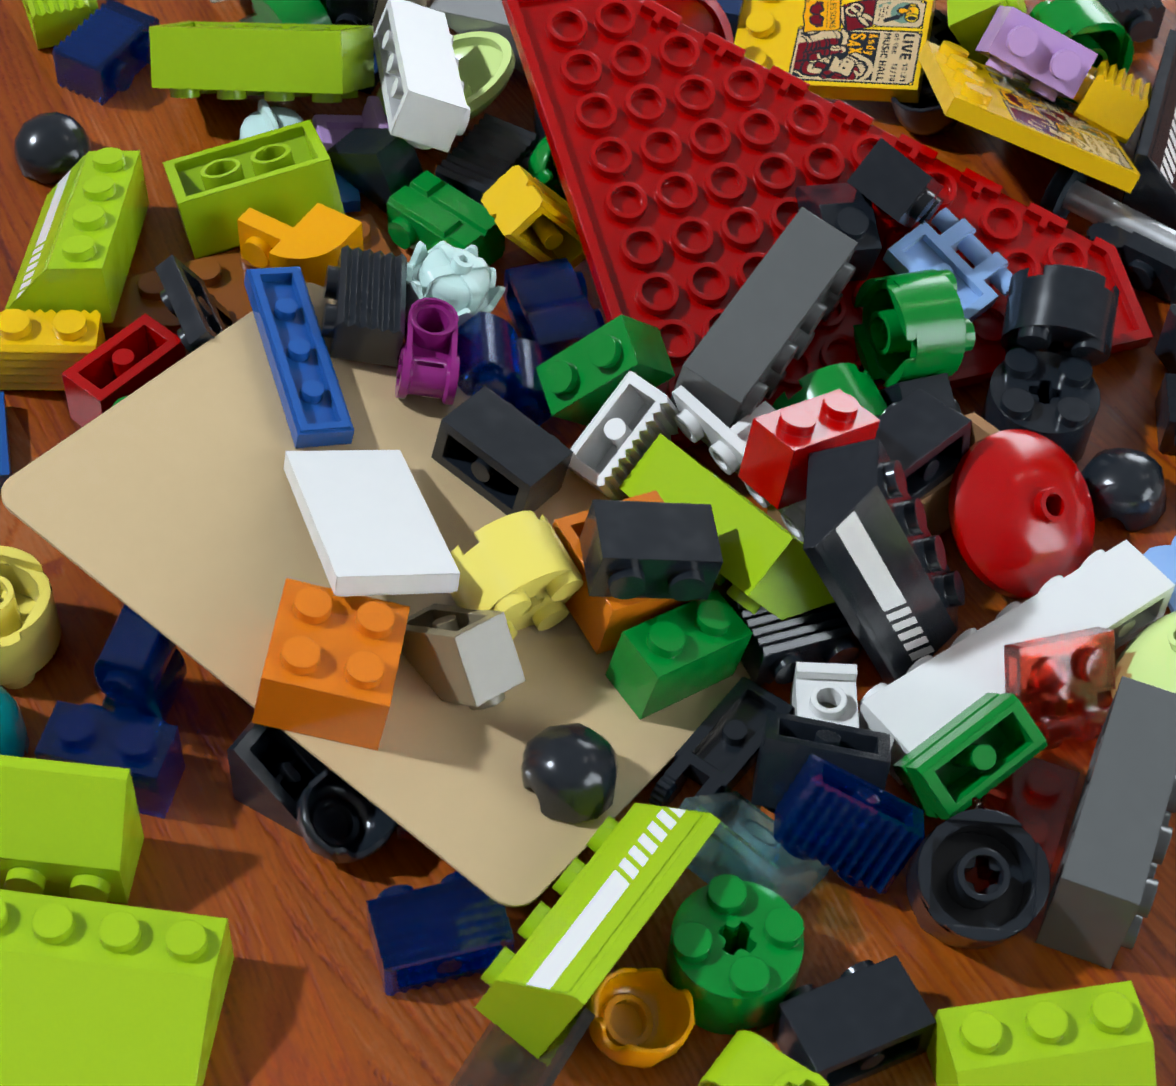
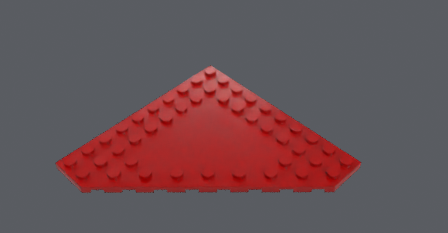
[502,0,1153,449]

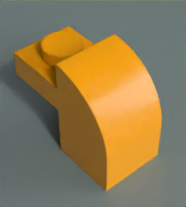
[237,203,364,287]

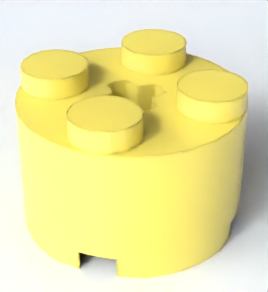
[450,510,584,639]
[0,546,61,689]

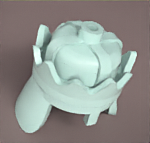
[405,241,506,374]

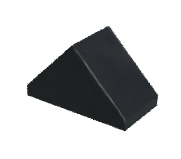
[327,128,423,214]
[227,721,328,837]

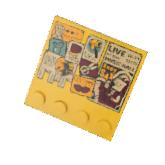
[734,0,937,103]
[918,40,1140,193]

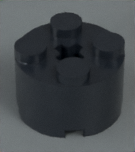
[1001,264,1119,367]
[981,348,1101,464]
[906,809,1050,950]

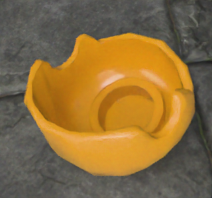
[586,967,695,1068]

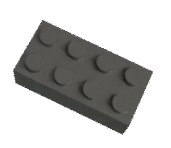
[670,207,858,428]
[1035,676,1176,969]

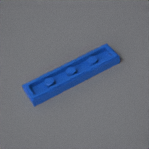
[244,266,354,449]

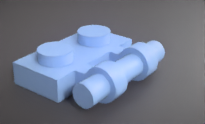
[882,207,1013,322]

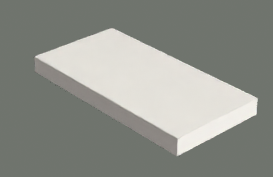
[284,450,460,597]

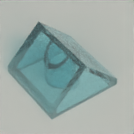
[679,791,832,909]

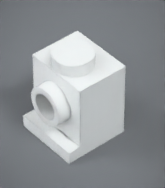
[790,662,859,728]

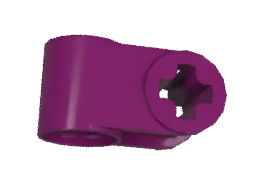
[395,298,460,406]

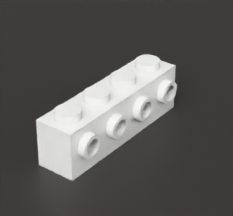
[374,0,470,152]

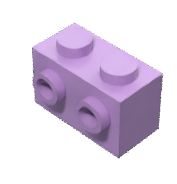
[975,6,1098,102]

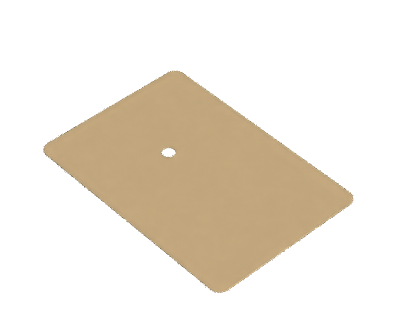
[1,282,750,907]

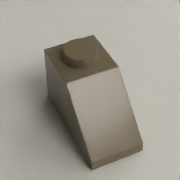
[401,604,526,710]

